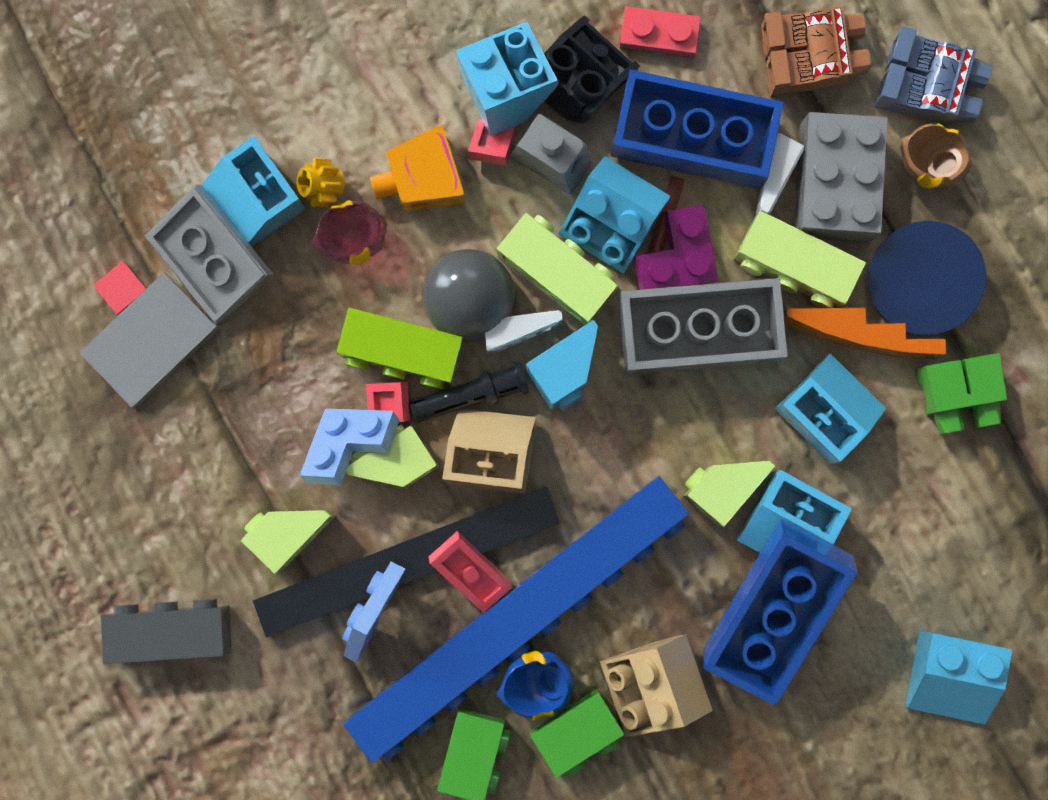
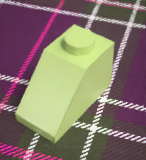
[684,461,775,527]
[241,510,336,574]

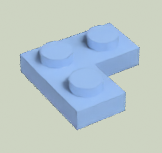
[300,409,399,485]
[342,561,405,663]

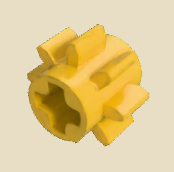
[296,158,345,207]

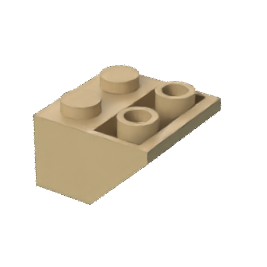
[442,409,536,495]
[600,634,713,737]

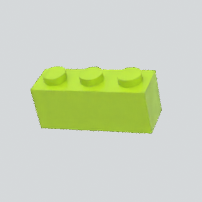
[336,308,464,390]

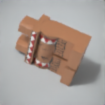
[761,6,871,97]

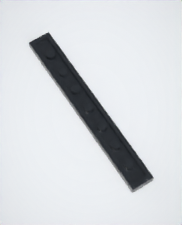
[253,487,560,638]

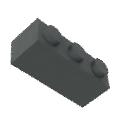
[101,599,232,664]

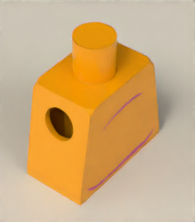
[370,125,466,211]

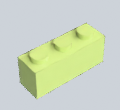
[734,211,866,308]
[496,213,618,325]

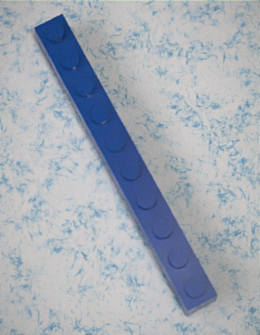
[343,476,689,763]

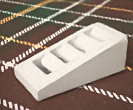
[756,133,804,215]
[485,310,563,355]

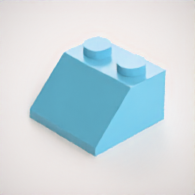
[526,320,598,412]
[905,629,1012,725]

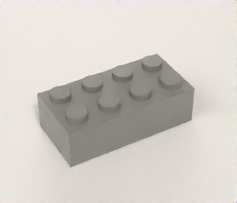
[618,278,788,375]

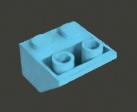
[456,22,558,136]
[202,136,306,247]
[558,156,671,274]
[775,354,886,464]
[736,470,852,553]

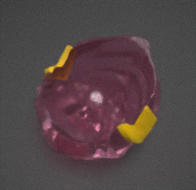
[311,200,388,266]

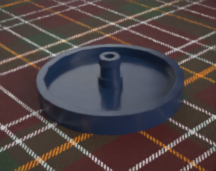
[868,221,986,335]

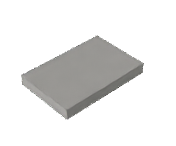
[145,185,273,325]
[80,272,220,409]

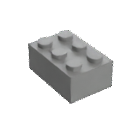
[794,112,887,242]

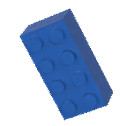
[611,69,784,189]
[703,518,858,706]

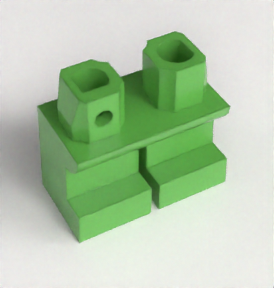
[915,353,1007,434]

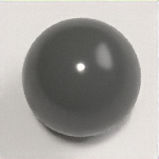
[422,249,515,342]

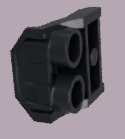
[544,15,640,124]

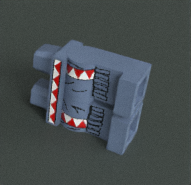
[874,26,993,126]

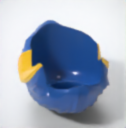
[496,651,576,720]

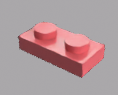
[619,6,701,58]
[428,531,513,613]

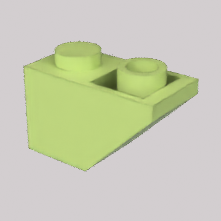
[346,424,439,488]

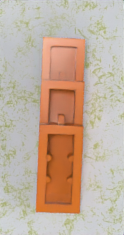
[783,308,946,359]

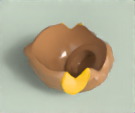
[900,123,972,189]

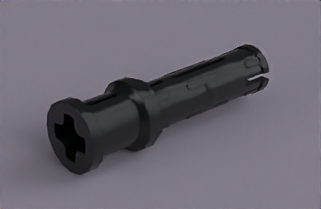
[409,360,530,424]

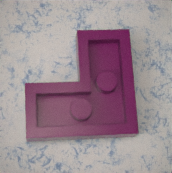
[634,205,719,290]

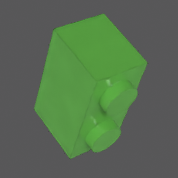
[530,688,625,778]
[437,707,510,800]

